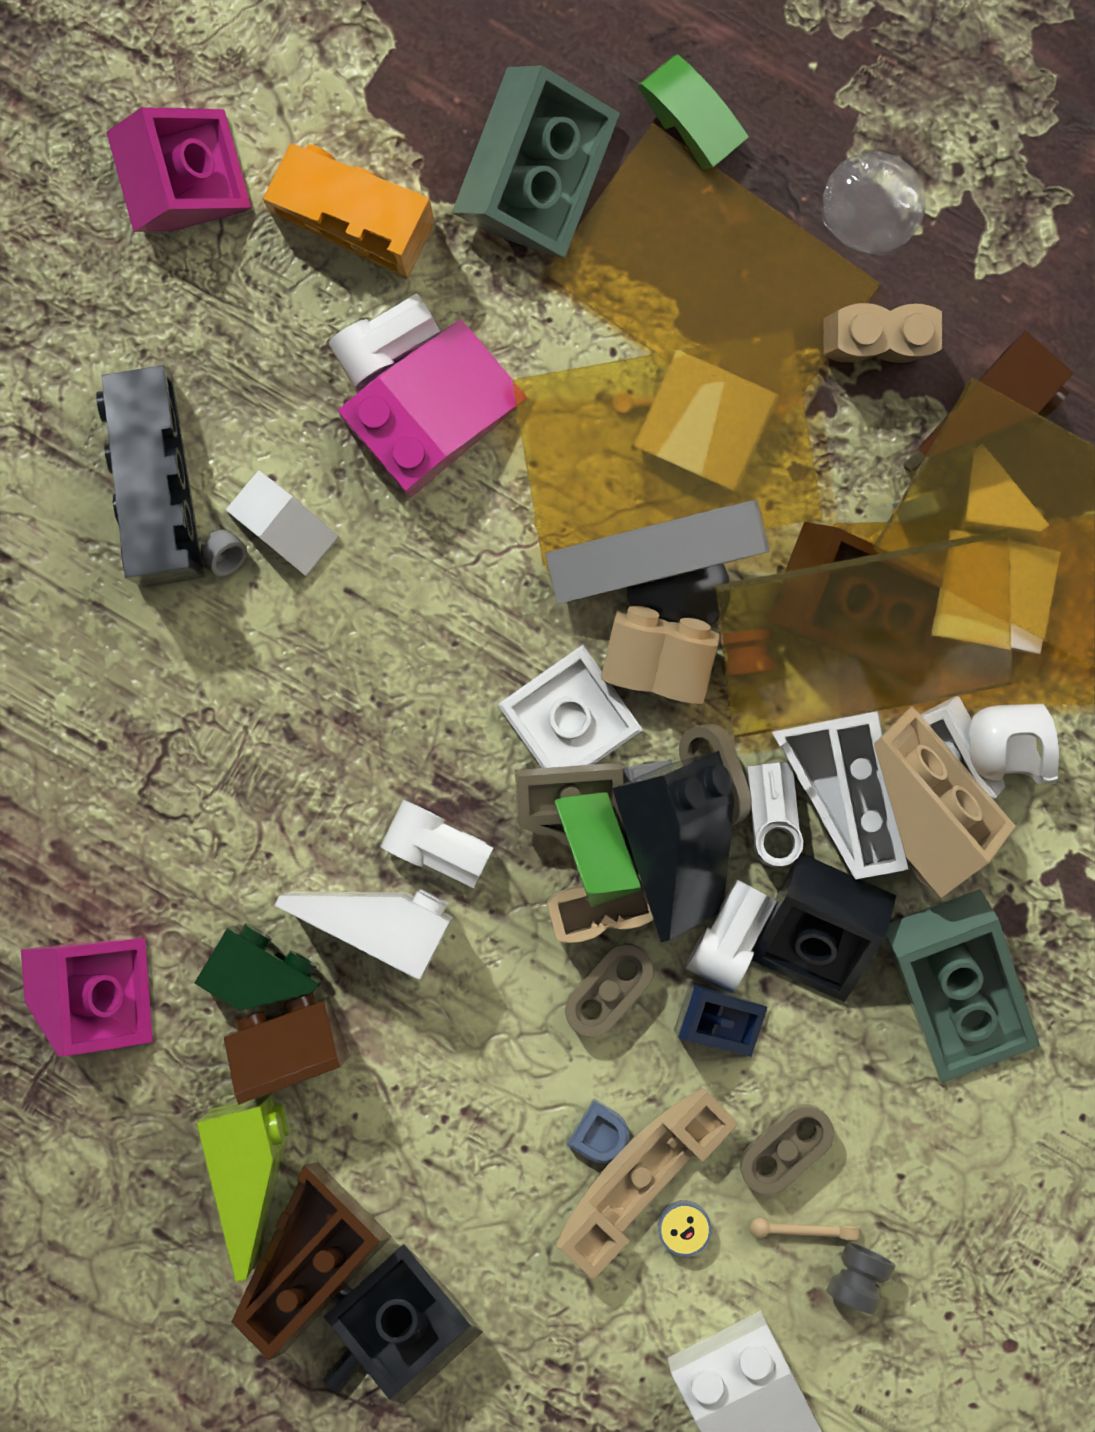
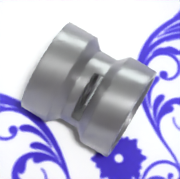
[826,1242,896,1315]

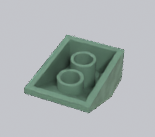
[886,889,1040,1083]

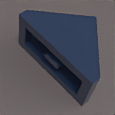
[674,981,768,1057]

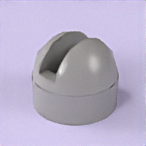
[200,530,247,576]

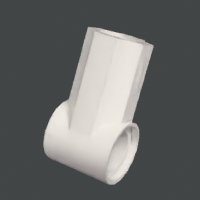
[329,293,440,389]
[747,763,803,868]
[380,800,493,888]
[685,880,777,993]

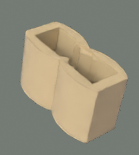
[823,303,942,363]
[600,606,720,704]
[547,873,653,943]

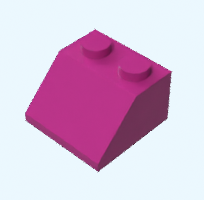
[106,107,251,232]

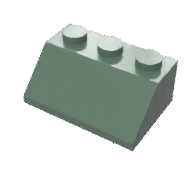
[452,65,620,258]

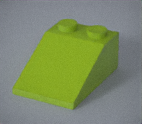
[196,1093,290,1283]

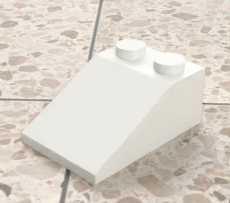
[275,889,454,980]
[668,1310,822,1432]

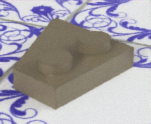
[515,763,625,846]

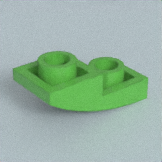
[637,54,749,170]

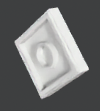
[497,645,643,768]

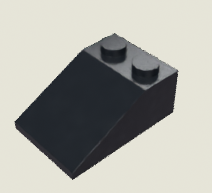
[612,751,735,942]

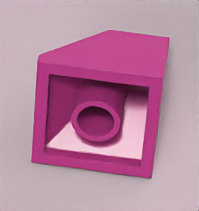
[21,938,153,1056]

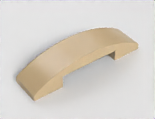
[556,1088,739,1280]

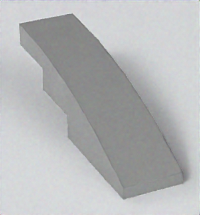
[545,500,770,604]

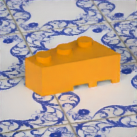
[263,143,435,279]

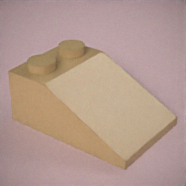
[874,706,1016,898]

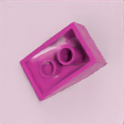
[337,319,528,499]

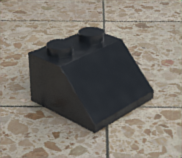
[751,853,897,1002]
[323,1244,483,1404]

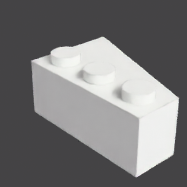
[772,711,909,879]

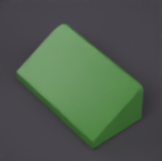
[554,792,642,907]

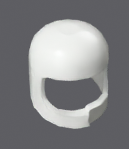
[967,704,1059,784]

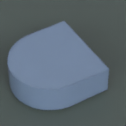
[566,1098,629,1163]

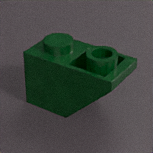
[194,923,323,1011]

